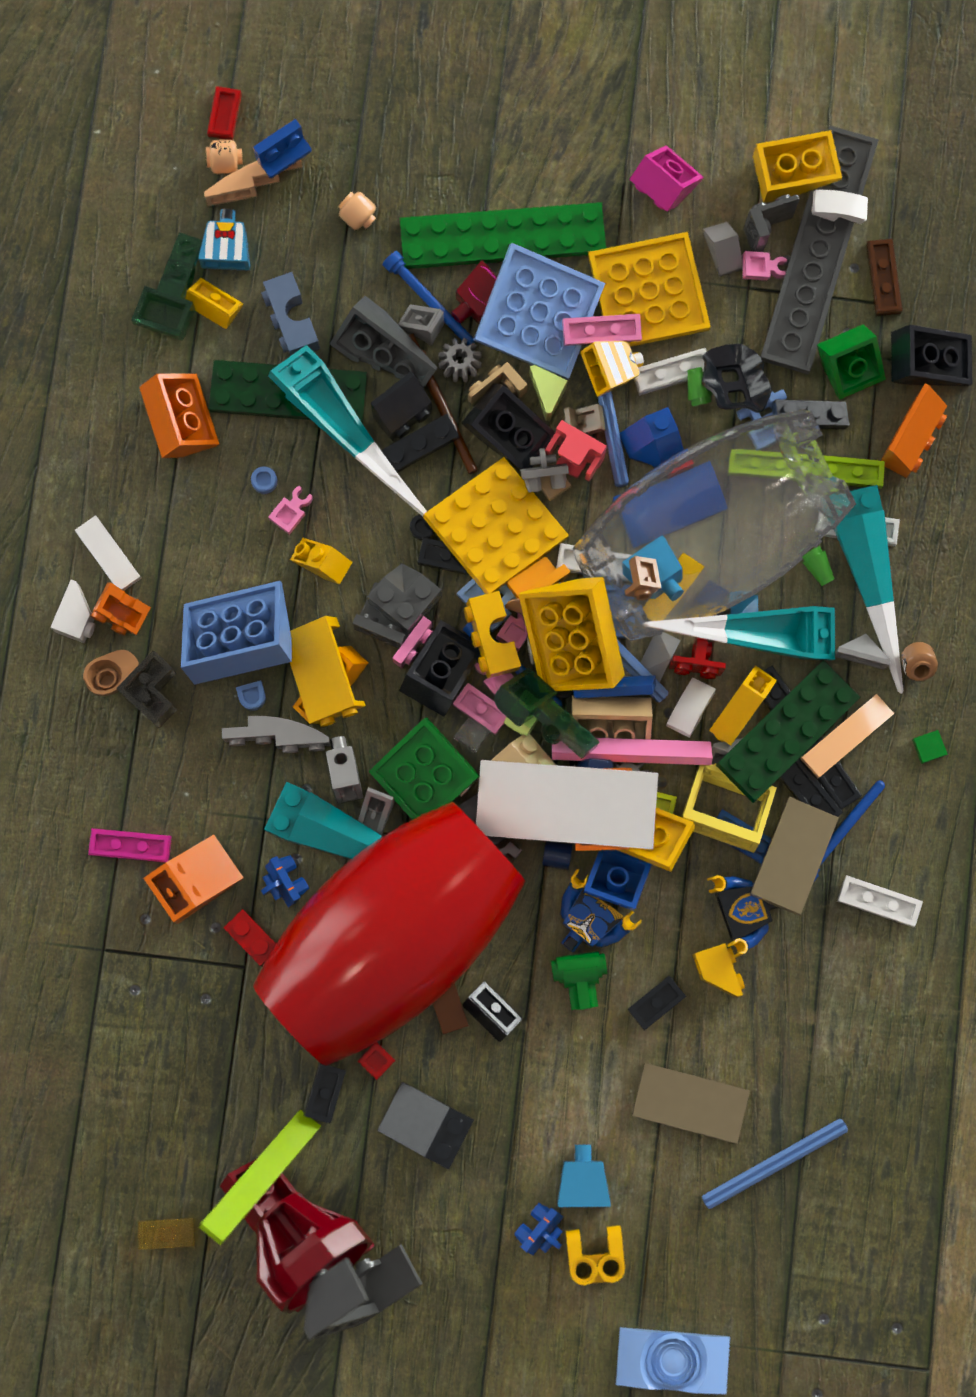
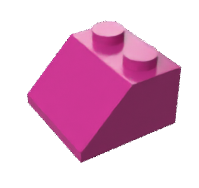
[630,145,704,212]

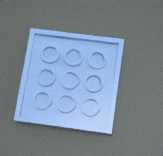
[473,243,605,380]

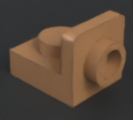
[625,556,661,600]

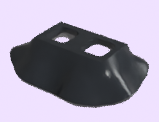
[702,344,772,413]

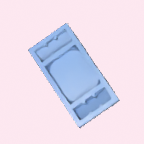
[616,1327,730,1394]

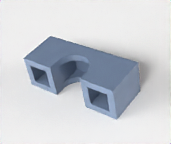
[261,272,320,356]

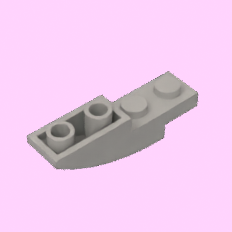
[222,716,331,753]

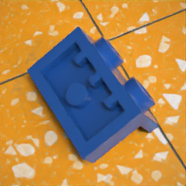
[253,119,312,178]

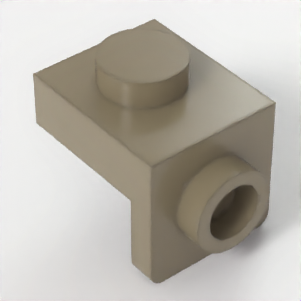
[563,404,606,435]

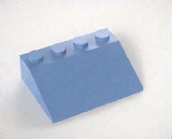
[181,581,292,685]

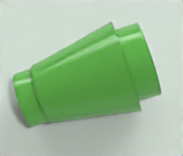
[687,367,713,406]
[801,546,835,586]

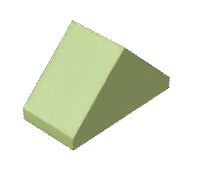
[529,365,567,421]

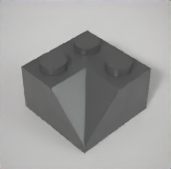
[367,563,442,636]

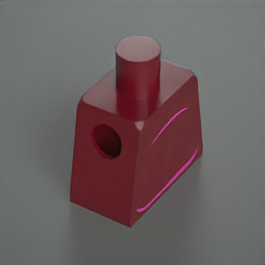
[451,260,497,324]

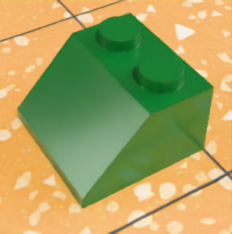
[817,324,886,400]

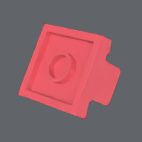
[545,420,607,481]

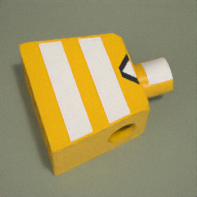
[580,341,644,397]

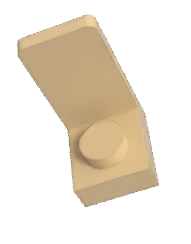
[468,362,527,404]

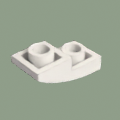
[812,190,868,224]
[666,677,716,738]

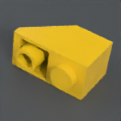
[290,538,353,584]
[692,943,745,997]

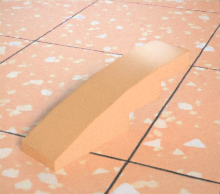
[204,159,302,207]
[801,694,894,778]

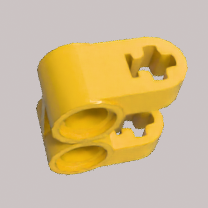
[566,1225,625,1285]

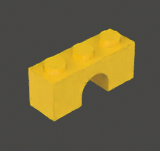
[464,591,521,679]

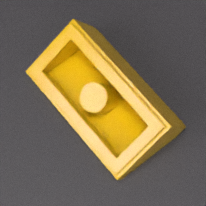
[185,278,243,329]

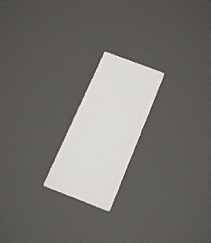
[476,760,658,849]

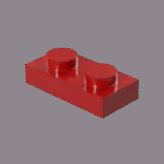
[223,909,276,966]

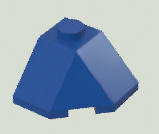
[620,407,685,471]

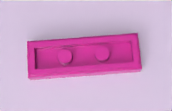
[88,828,172,863]

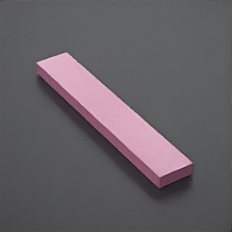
[552,736,713,765]

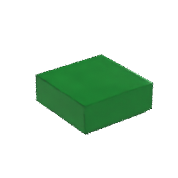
[912,730,948,764]

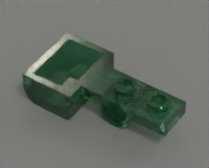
[131,232,203,341]
[495,667,600,759]

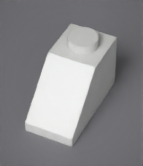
[50,580,95,643]

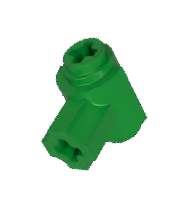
[551,951,607,1010]

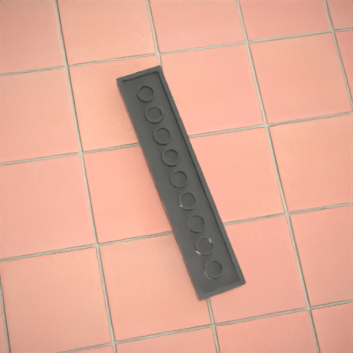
[761,125,879,375]

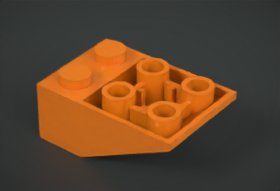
[144,835,244,924]

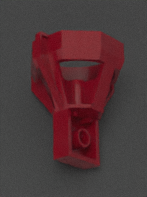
[220,1159,374,1313]

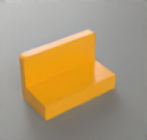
[507,557,570,599]

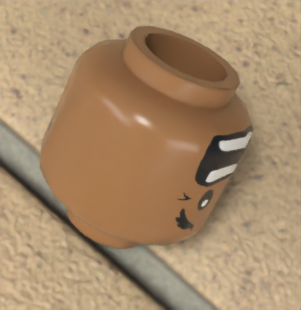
[901,642,938,681]

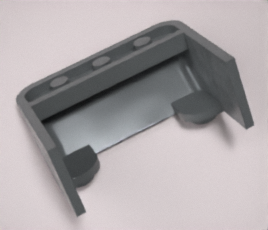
[304,1245,422,1341]

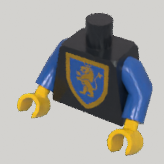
[707,875,779,958]

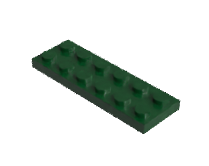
[209,360,367,424]
[716,660,861,803]

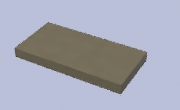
[749,797,839,916]
[631,1063,750,1144]

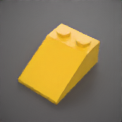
[753,130,842,203]

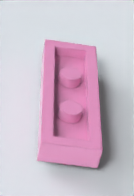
[562,314,642,346]

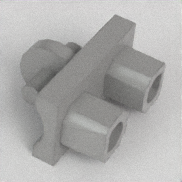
[520,448,569,492]

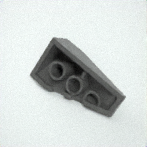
[330,296,438,388]

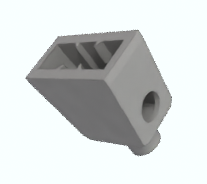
[326,736,364,803]

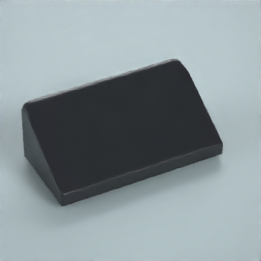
[462,981,522,1042]

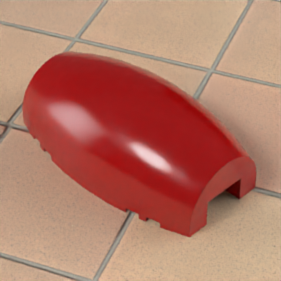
[253,802,526,1066]

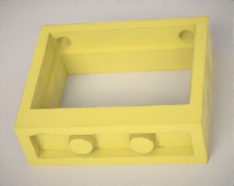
[681,763,777,853]

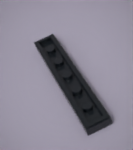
[763,665,862,810]

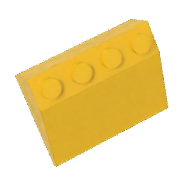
[519,577,625,692]

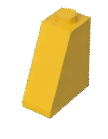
[709,665,777,746]

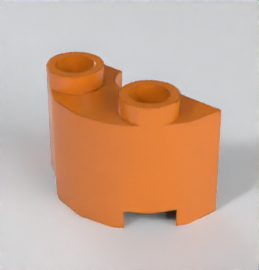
[91,582,151,636]

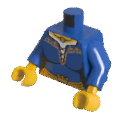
[560,869,642,953]

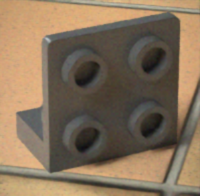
[743,195,800,252]
[352,582,408,648]

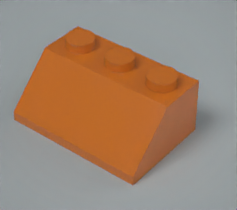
[139,374,219,458]
[881,383,947,478]

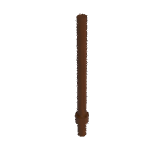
[408,334,478,475]

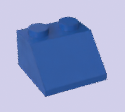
[583,850,652,911]

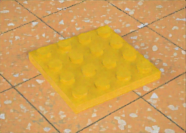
[588,232,711,347]
[423,457,569,594]

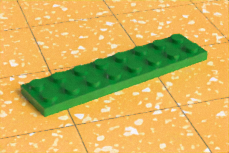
[400,202,606,269]

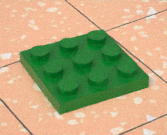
[369,717,480,820]

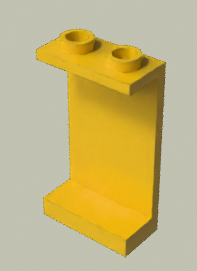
[290,616,366,727]

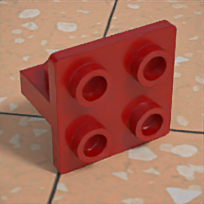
[669,637,726,679]

